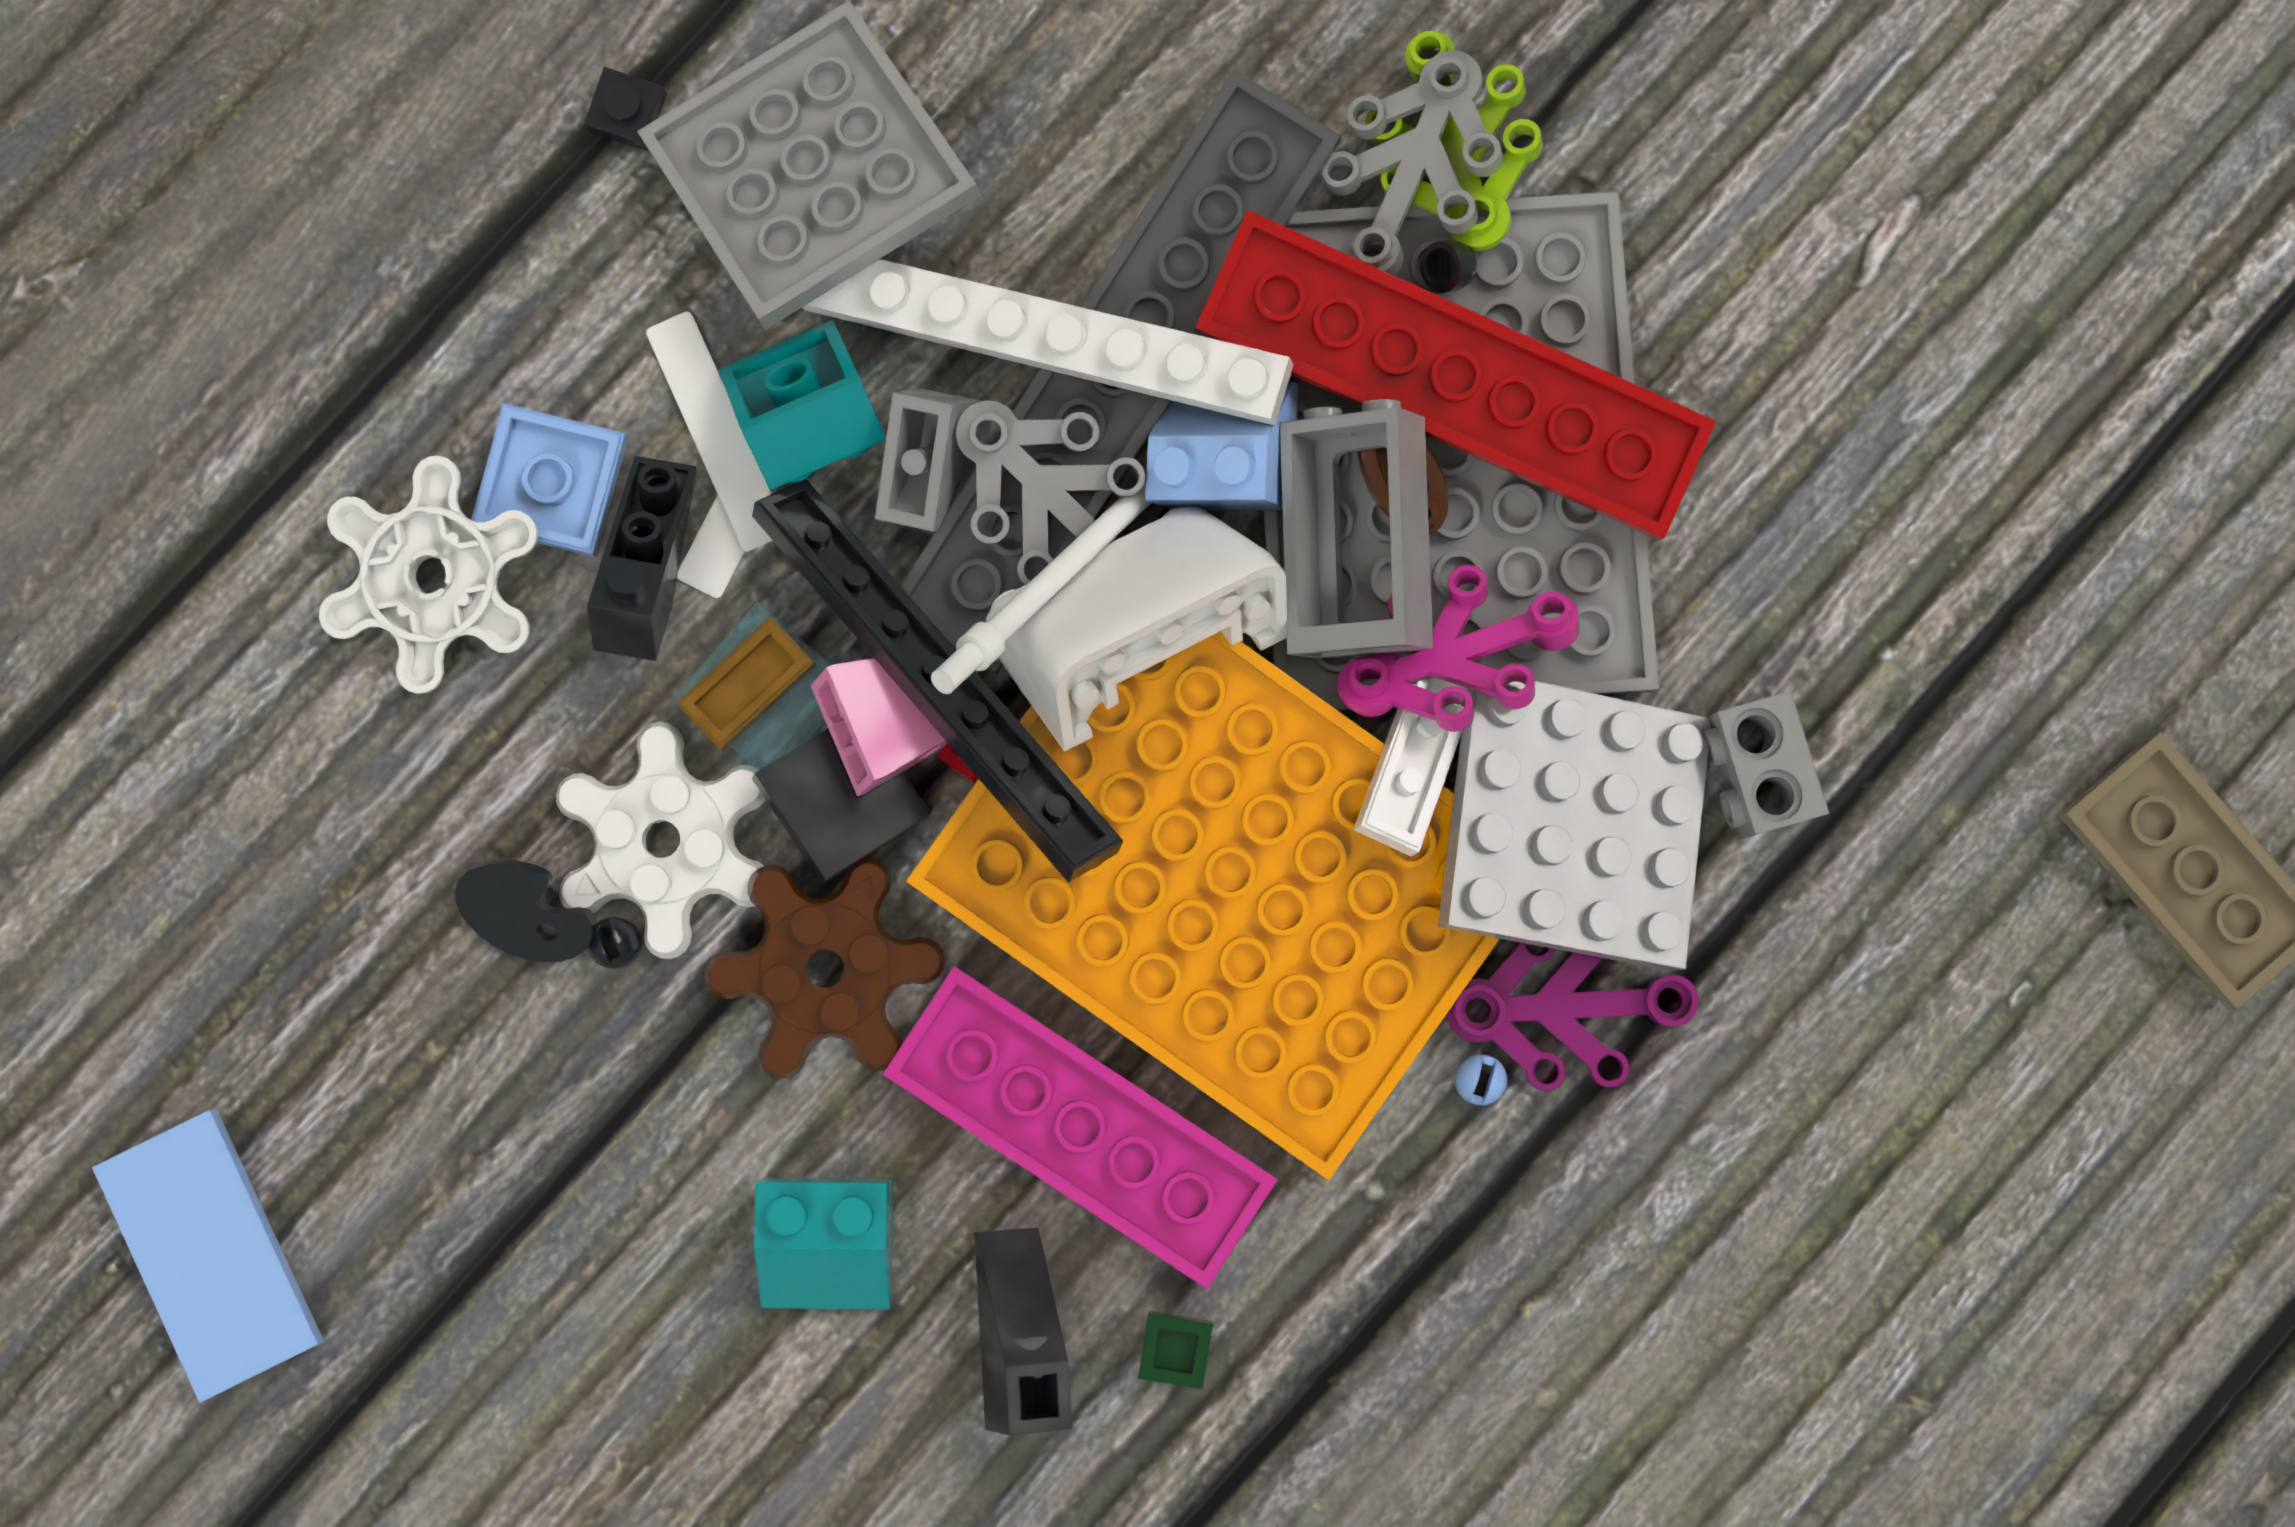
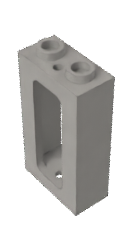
[1280,399,1433,659]

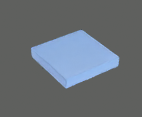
[471,403,629,558]

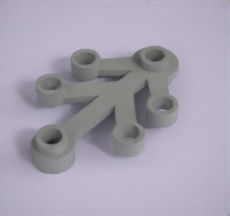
[1322,51,1503,276]
[956,401,1145,585]

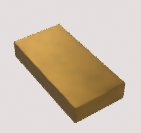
[676,616,816,752]

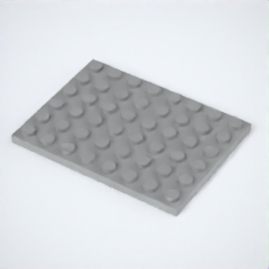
[1262,191,1659,712]

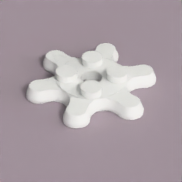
[319,456,538,694]
[556,722,766,959]

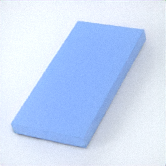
[92,1109,324,1403]

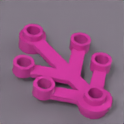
[1337,565,1579,732]

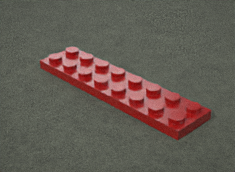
[1194,209,1716,540]

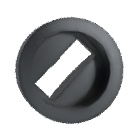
[1420,240,1477,293]
[588,917,641,968]

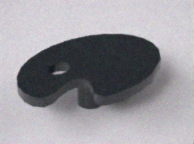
[455,859,597,962]

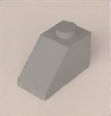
[875,388,980,532]

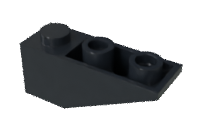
[587,456,697,661]
[974,1227,1072,1436]

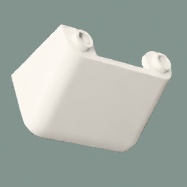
[986,506,1287,752]

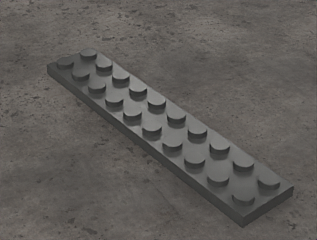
[900,69,1341,674]

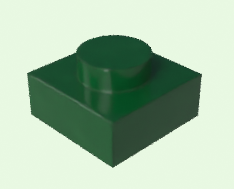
[1138,1311,1213,1389]

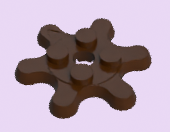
[704,858,945,1079]

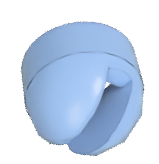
[1454,1054,1507,1106]

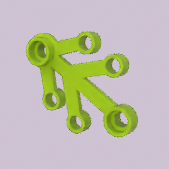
[1365,31,1543,251]

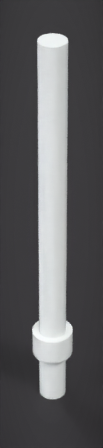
[931,474,1152,694]

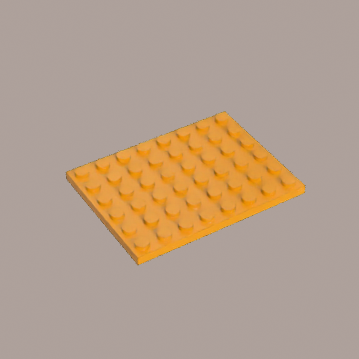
[906,631,1499,1180]

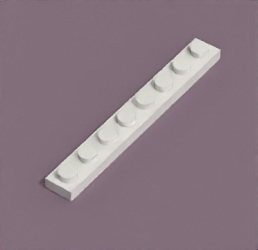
[802,259,1294,426]

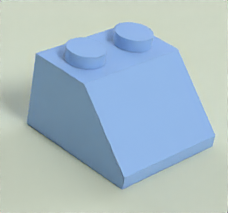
[1145,382,1298,511]

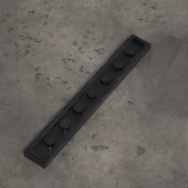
[752,479,1124,883]

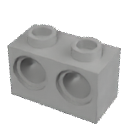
[1702,691,1829,839]

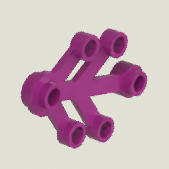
[1446,942,1699,1091]

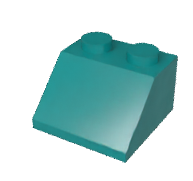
[718,320,886,490]
[754,1177,894,1309]

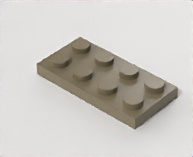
[2058,732,2295,1010]

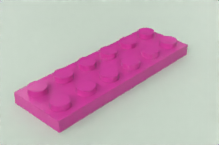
[883,966,1278,1289]

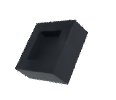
[584,67,667,151]

